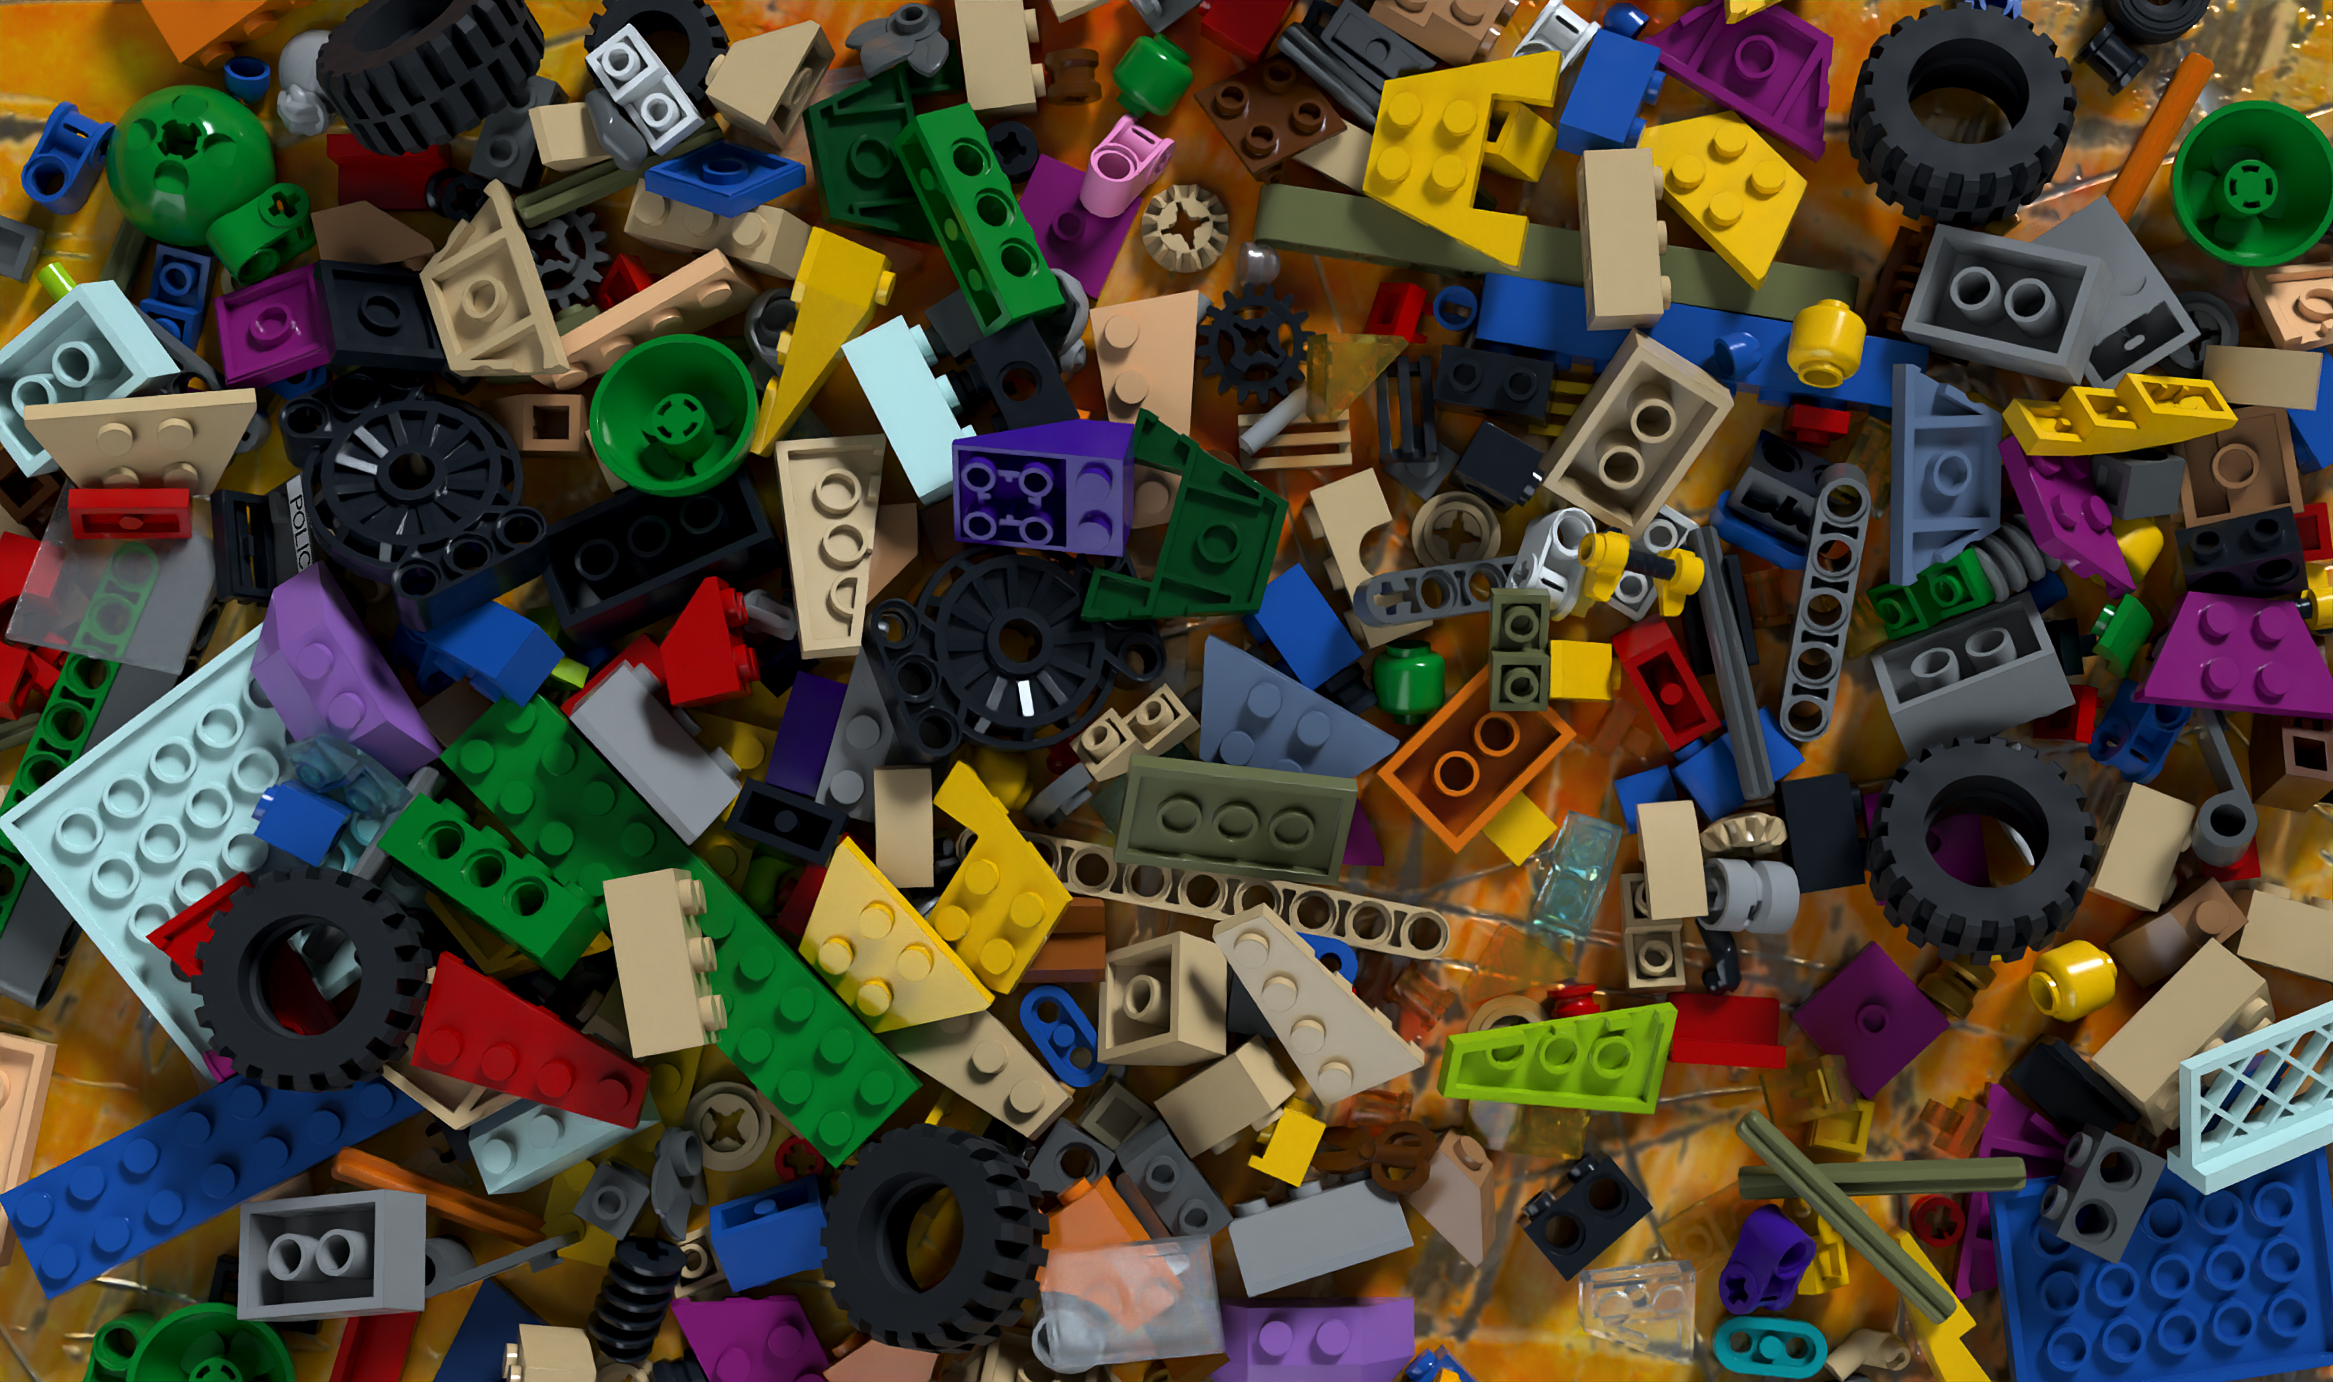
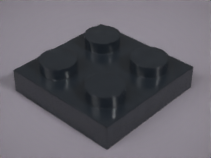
[313,259,447,373]

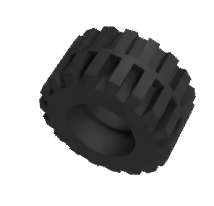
[584,0,730,126]

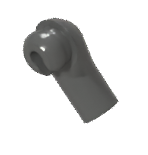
[584,88,648,171]

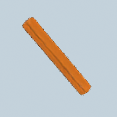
[2106,52,2214,225]
[331,1146,546,1247]

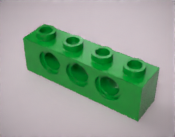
[891,103,1065,338]
[376,792,605,981]

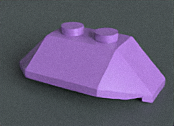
[250,560,443,783]
[1196,1297,1415,1382]

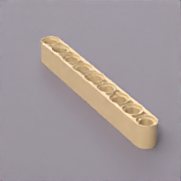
[956,828,1450,959]

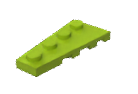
[1437,1002,1678,1114]

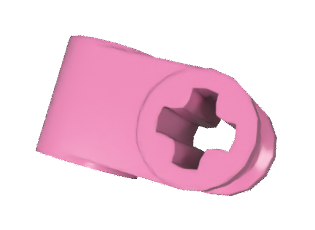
[1080,112,1176,218]

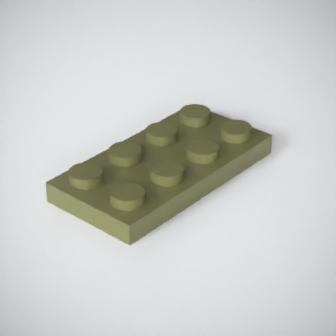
[1113,754,1358,886]

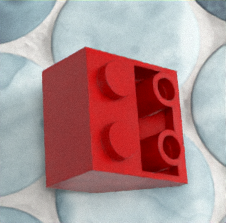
[659,576,760,709]

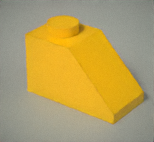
[1481,100,1558,183]
[1547,640,1621,702]

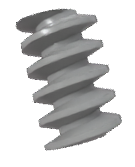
[1964,511,2063,603]

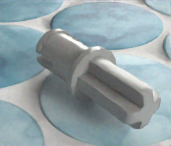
[734,586,798,640]

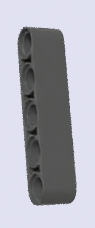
[1779,463,1871,742]

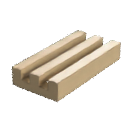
[1238,409,1352,472]

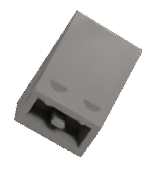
[2030,194,2201,389]

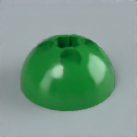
[106,85,277,247]
[2169,100,2333,268]
[589,334,759,497]
[126,1302,299,1382]

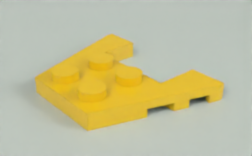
[1362,50,1563,272]
[926,758,1073,995]

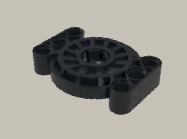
[278,366,550,632]
[861,543,1167,765]

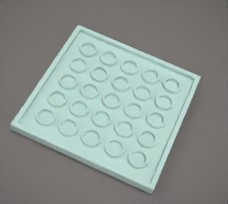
[0,621,447,1087]

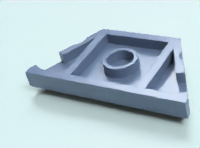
[1889,364,2002,586]
[1199,632,1400,779]

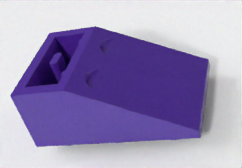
[952,419,1134,557]

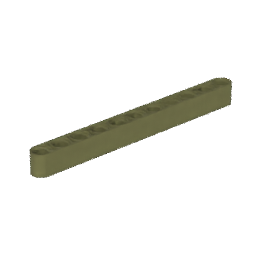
[1252,184,1859,323]

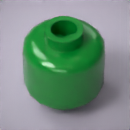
[1112,32,1194,119]
[1372,640,1446,725]

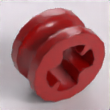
[1546,983,1600,1019]
[774,1135,827,1182]
[1909,1194,1966,1248]

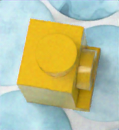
[1246,1095,1326,1188]

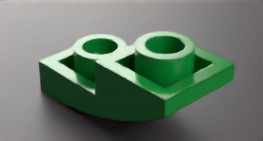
[1865,547,1997,640]
[2090,593,2154,680]

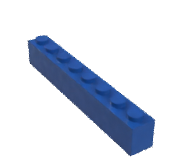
[1471,272,1930,426]

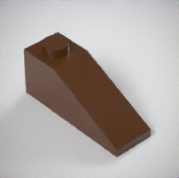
[2248,634,2333,813]

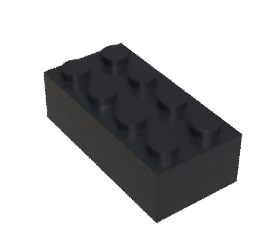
[542,460,788,654]

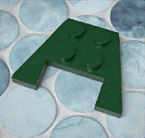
[802,39,965,247]
[1081,408,1289,622]

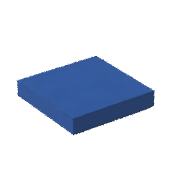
[644,138,806,218]

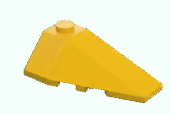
[750,226,896,458]

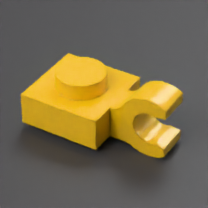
[1784,1198,1849,1295]

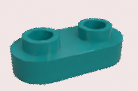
[1711,1314,1828,1379]

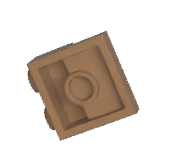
[1368,0,1522,68]
[2157,406,2304,529]

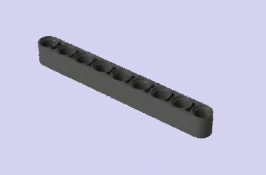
[0,533,226,1011]

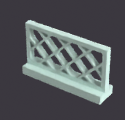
[2167,1000,2333,1195]

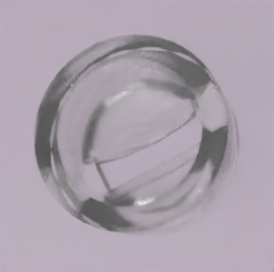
[1238,242,1281,287]

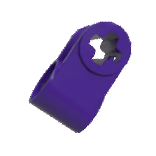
[1718,1204,1817,1315]

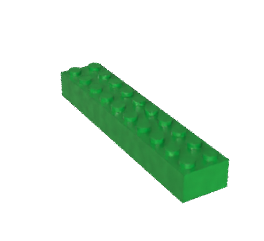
[439,687,924,1169]

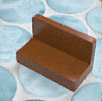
[1020,897,1106,983]

